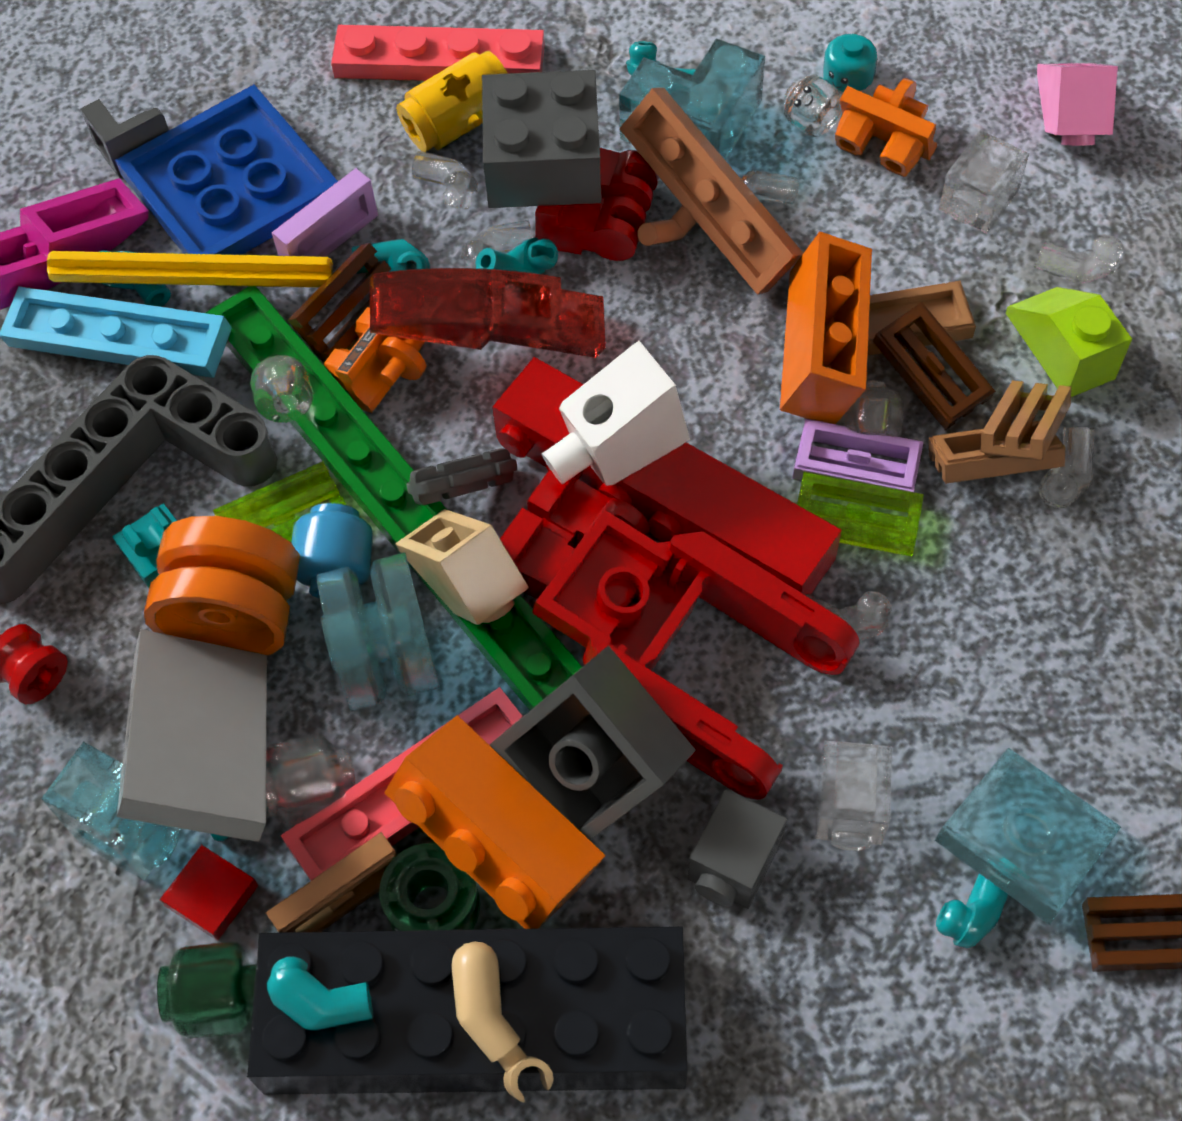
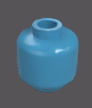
[292,503,373,600]

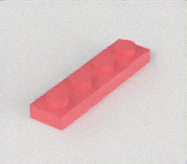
[331,25,545,81]
[280,687,522,881]

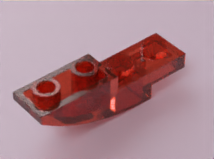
[370,268,606,358]

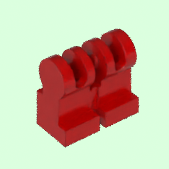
[535,148,660,261]
[500,469,650,599]

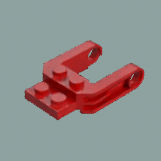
[532,509,860,800]

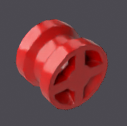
[0,624,68,705]

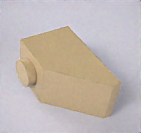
[395,509,529,625]

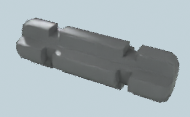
[406,448,517,506]

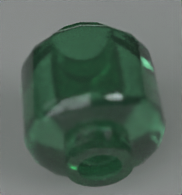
[157,941,256,1039]

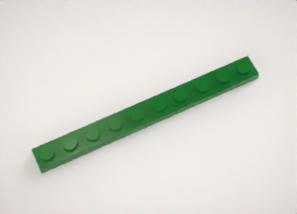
[205,286,582,711]

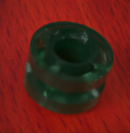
[379,843,481,931]

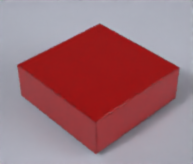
[160,844,259,941]

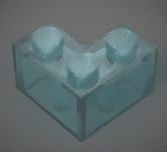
[619,38,765,160]

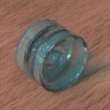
[317,553,440,712]

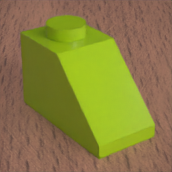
[1006,287,1132,397]

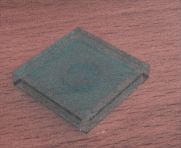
[935,748,1121,925]

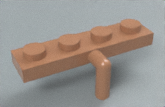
[619,87,803,295]

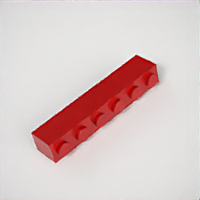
[492,357,842,597]

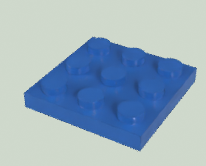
[115,84,338,255]

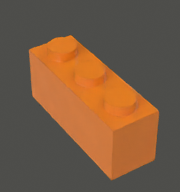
[780,231,872,424]
[384,715,606,929]

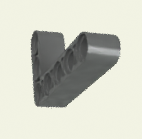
[0,355,278,604]

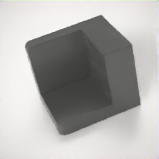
[80,99,169,178]

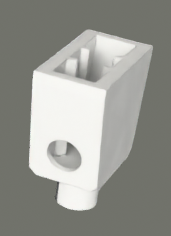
[541,341,690,486]

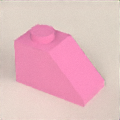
[1037,63,1118,146]

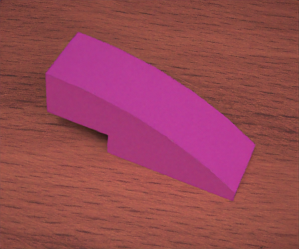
[0,178,149,310]

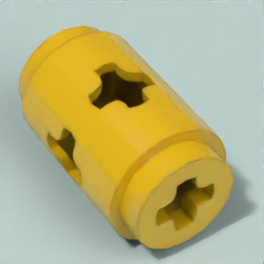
[396,51,508,152]

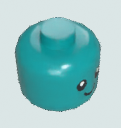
[823,34,878,92]

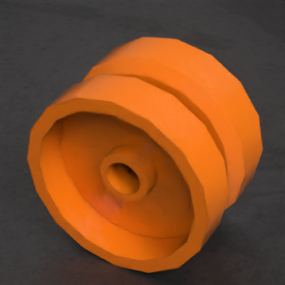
[144,516,300,655]

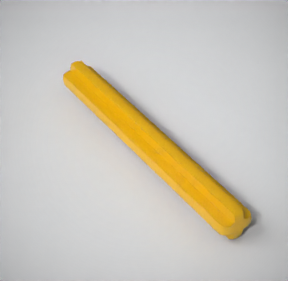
[47,251,333,288]

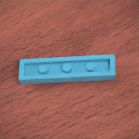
[0,286,232,378]

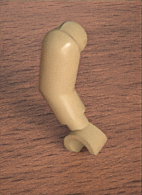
[452,941,554,1103]

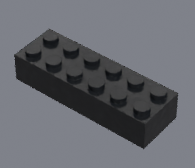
[247,926,688,1095]

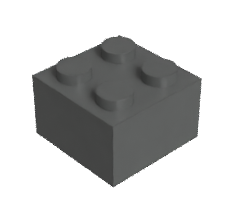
[482,70,601,208]
[490,645,696,840]

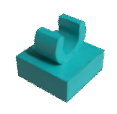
[112,503,177,588]

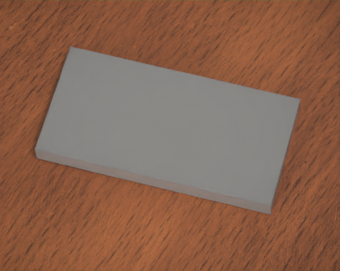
[117,629,267,842]

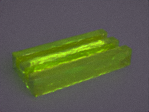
[213,461,346,543]
[797,472,924,557]

